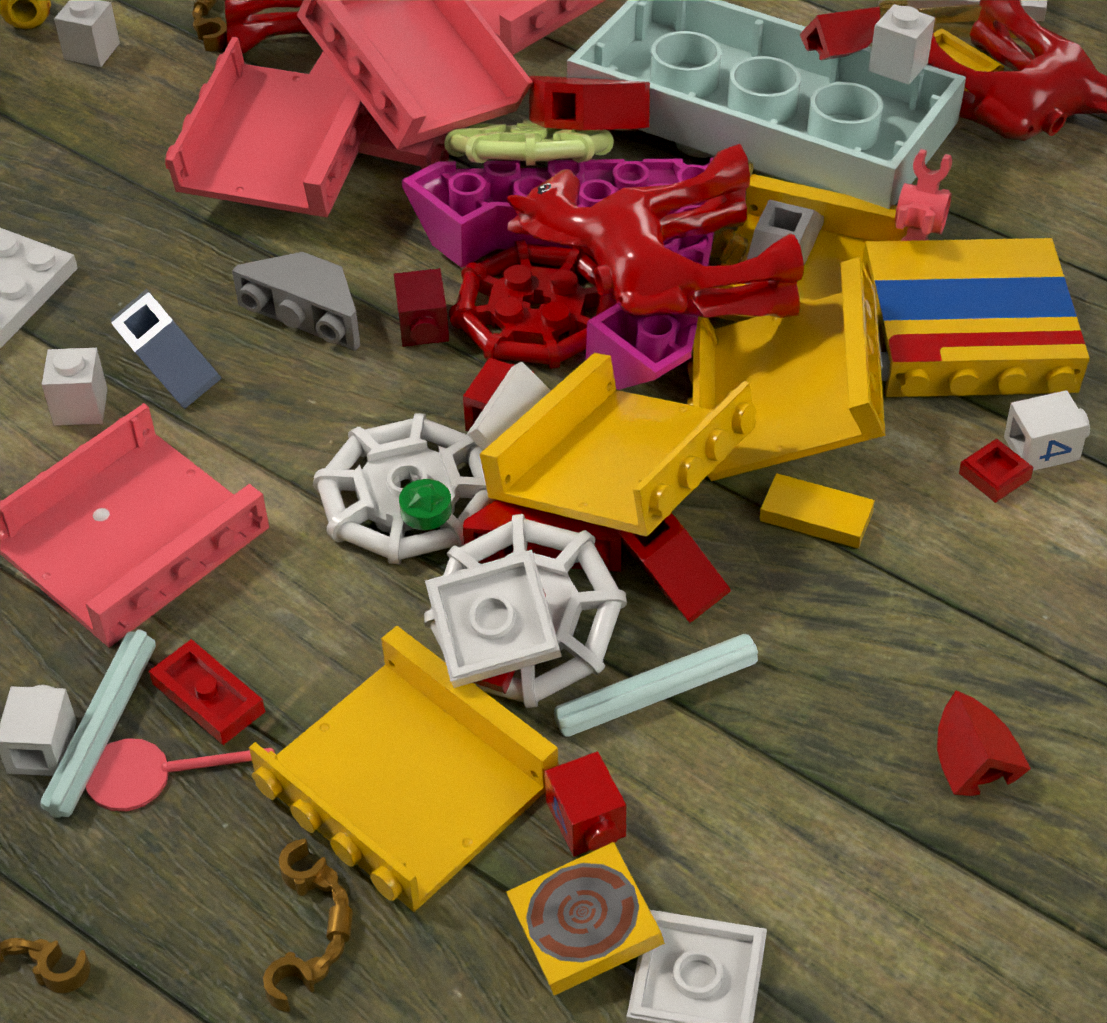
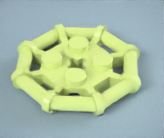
[444,120,614,166]

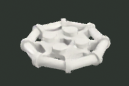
[313,413,496,565]
[424,514,627,708]

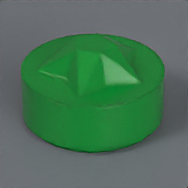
[399,479,452,530]

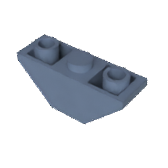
[111,289,222,409]

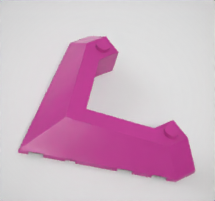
[402,158,714,390]

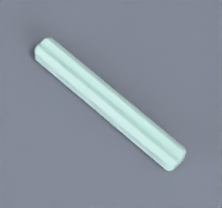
[40,629,156,818]
[554,634,758,737]

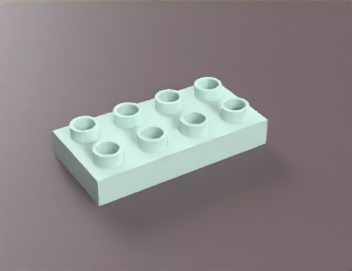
[567,0,966,209]

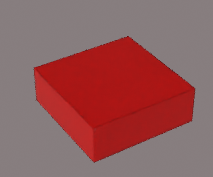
[959,438,1034,503]

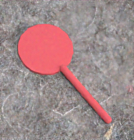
[86,738,275,811]

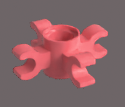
[895,149,952,241]

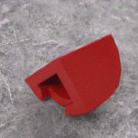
[799,6,881,60]
[937,690,1031,796]

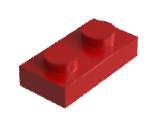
[149,639,265,745]

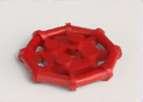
[449,239,617,369]

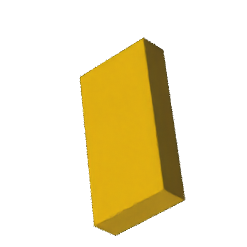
[760,473,875,549]

